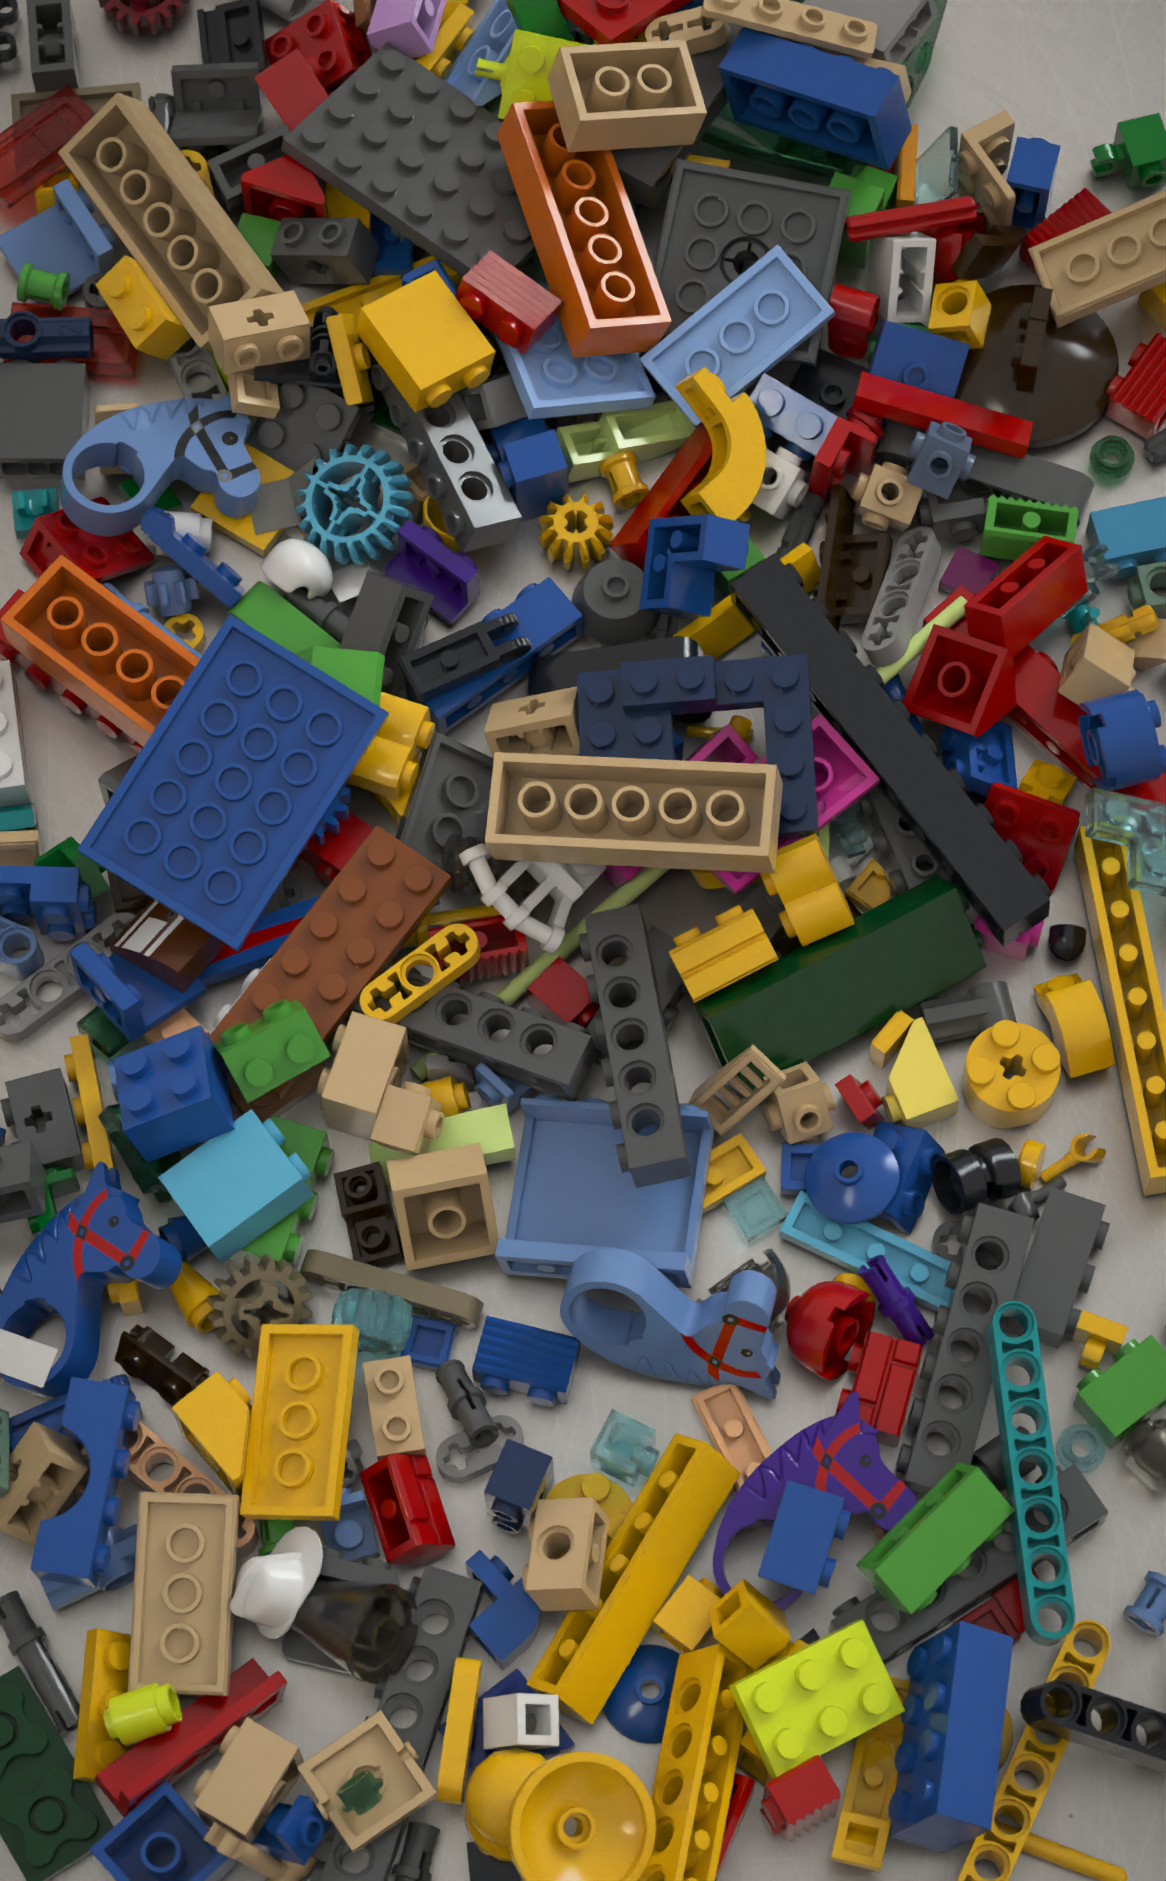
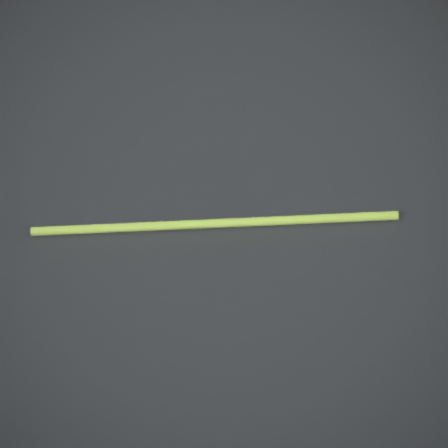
[409,596,968,1082]

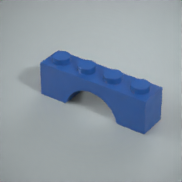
[30,1377,141,1588]

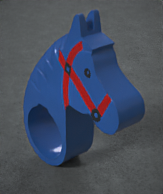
[0,1161,182,1399]

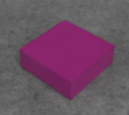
[938,546,999,594]

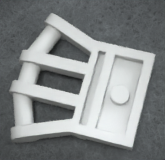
[459,843,607,954]

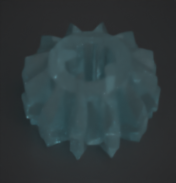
[331,1287,413,1355]

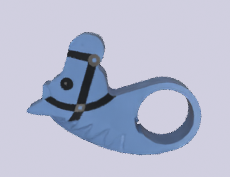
[60,393,261,536]

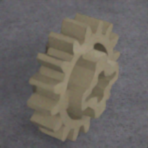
[207,1253,313,1360]

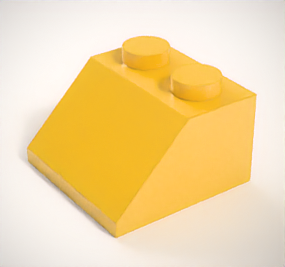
[171,1371,252,1504]

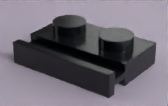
[197,0,268,73]

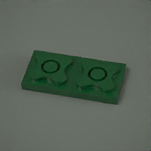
[0,1665,114,1881]

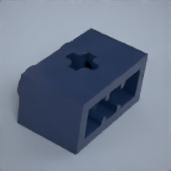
[484,1438,554,1534]

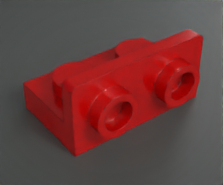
[808,417,878,505]

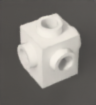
[752,446,810,521]

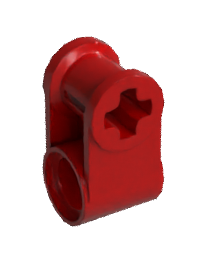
[828,284,880,361]

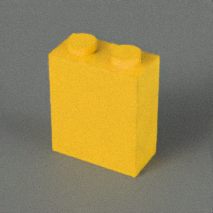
[356,270,496,413]

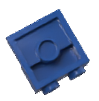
[0,865,97,941]

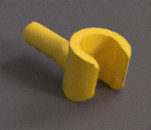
[687,715,754,745]
[1039,1134,1106,1183]

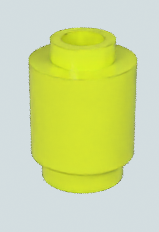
[103,1682,182,1746]

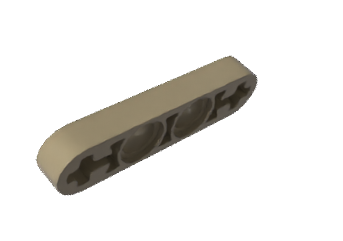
[300,1249,484,1329]

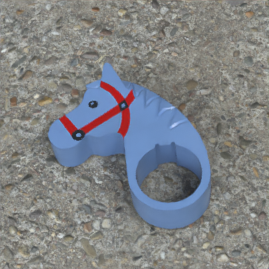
[560,1248,781,1399]

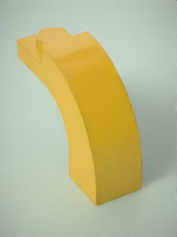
[675,367,766,521]

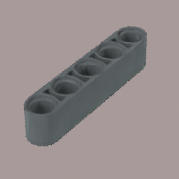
[873,419,1094,527]

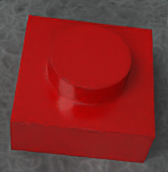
[834,1074,885,1131]

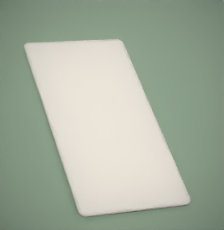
[0,1329,58,1388]

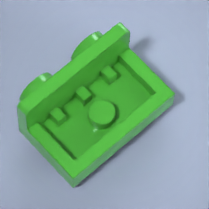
[214,999,331,1103]

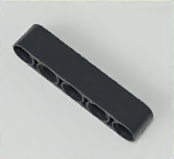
[1020,1679,1166,1773]

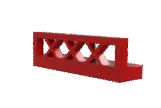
[95,1658,287,1817]

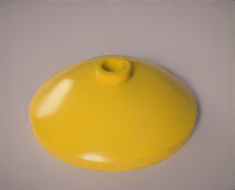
[507,1751,656,1881]

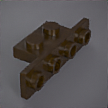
[813,484,893,633]

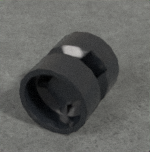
[931,1138,1021,1216]

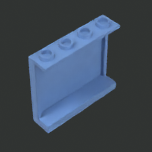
[495,1094,714,1289]

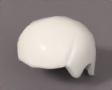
[261,539,333,599]

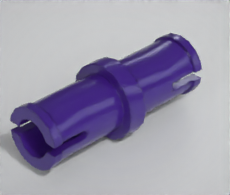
[857,1255,935,1346]

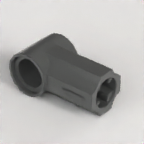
[919,981,1017,1043]

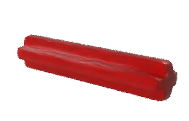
[845,196,977,242]

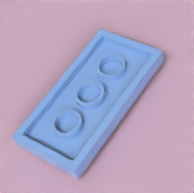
[639,244,835,430]

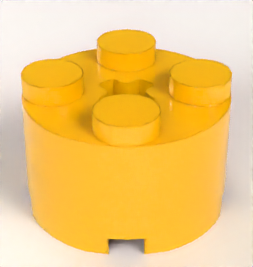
[962,1020,1061,1129]

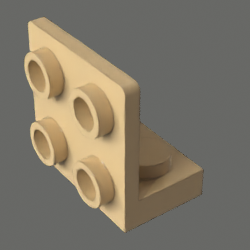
[953,110,1016,232]

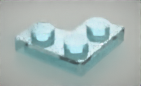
[1085,788,1166,897]

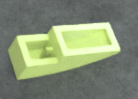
[556,400,695,483]
[368,1103,516,1190]

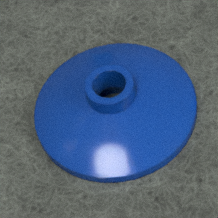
[805,1132,900,1224]
[603,1645,680,1744]

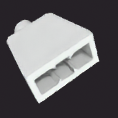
[867,232,936,323]

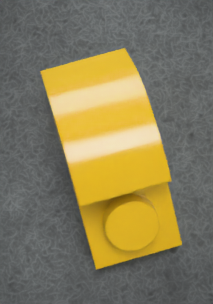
[1033,973,1115,1078]

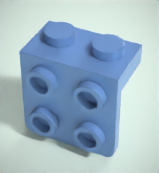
[0,178,117,308]

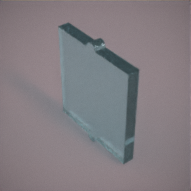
[915,126,960,205]

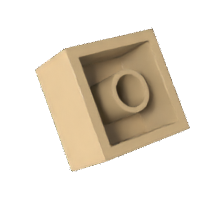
[317,1011,411,1142]
[386,1143,499,1271]
[192,1717,304,1846]

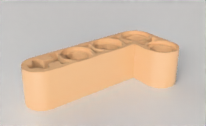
[74,1421,259,1560]

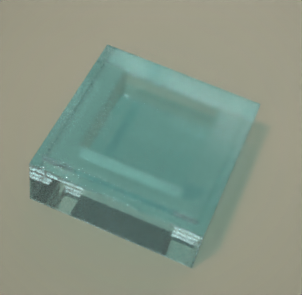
[723,1176,788,1243]

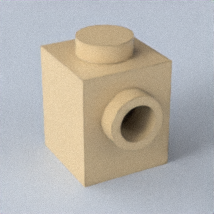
[370,1081,444,1156]

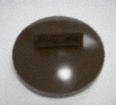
[954,284,1119,447]

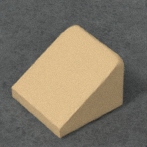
[1124,618,1166,671]

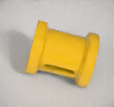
[599,451,649,511]

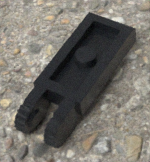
[398,612,532,703]

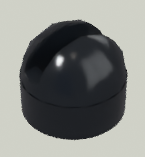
[1048,924,1087,961]

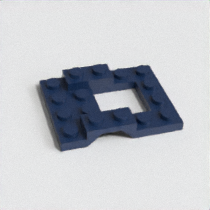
[577,654,819,839]

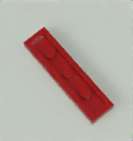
[852,371,1033,459]

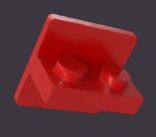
[984,782,1080,891]

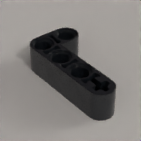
[527,636,712,723]

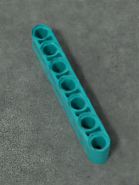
[987,1301,1075,1646]

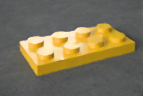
[240,1324,359,1521]

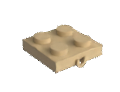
[297,1710,437,1854]

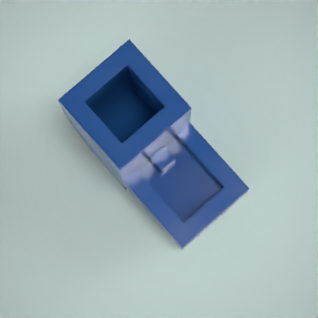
[465,1550,541,1671]

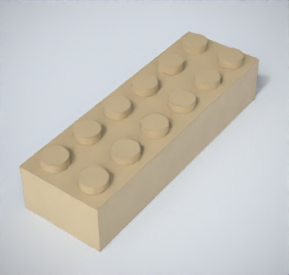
[58,92,284,352]
[485,752,783,873]

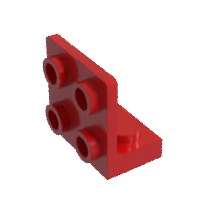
[265,0,372,92]
[19,497,155,583]

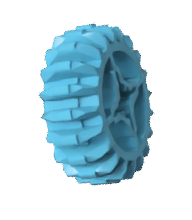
[295,444,416,565]

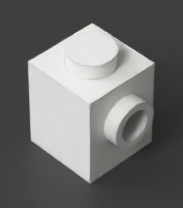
[483,1693,559,1750]

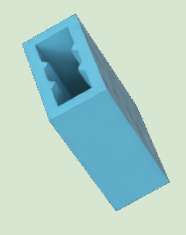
[158,1109,315,1264]

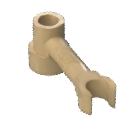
[203,1822,318,1881]

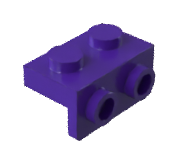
[384,519,480,624]

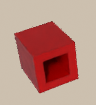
[527,956,600,1029]

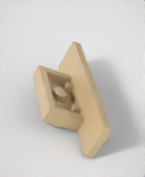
[701,0,878,59]

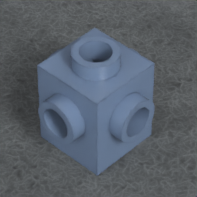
[906,421,976,500]

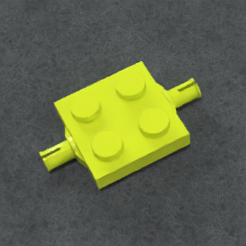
[475,29,589,119]

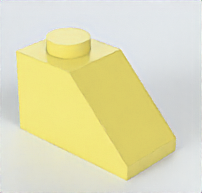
[882,1017,959,1129]

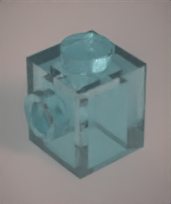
[590,1409,660,1487]

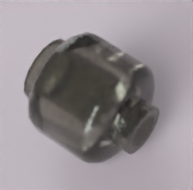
[1122,1418,1166,1491]

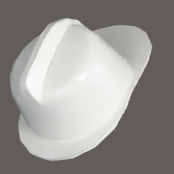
[230,1526,323,1639]

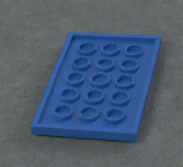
[77,614,389,952]

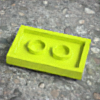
[729,1619,905,1778]

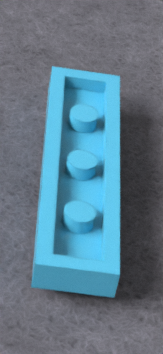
[779,1190,952,1312]

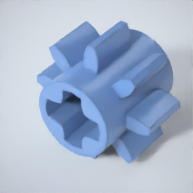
[144,564,200,616]

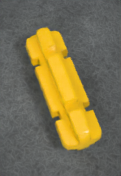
[1070,605,1159,646]

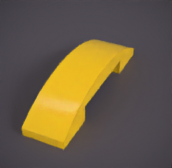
[831,1676,910,1872]

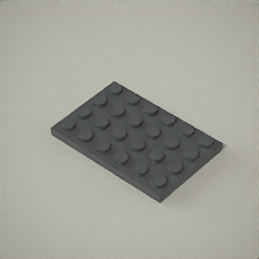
[281,42,537,276]

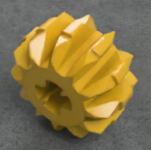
[539,493,614,571]

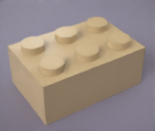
[547,40,707,152]

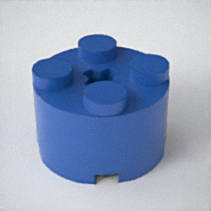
[1078,689,1166,793]

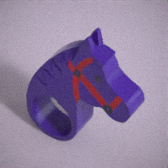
[713,1392,917,1610]

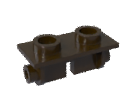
[115,1324,210,1406]

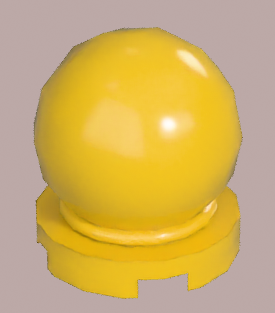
[465,1747,547,1864]

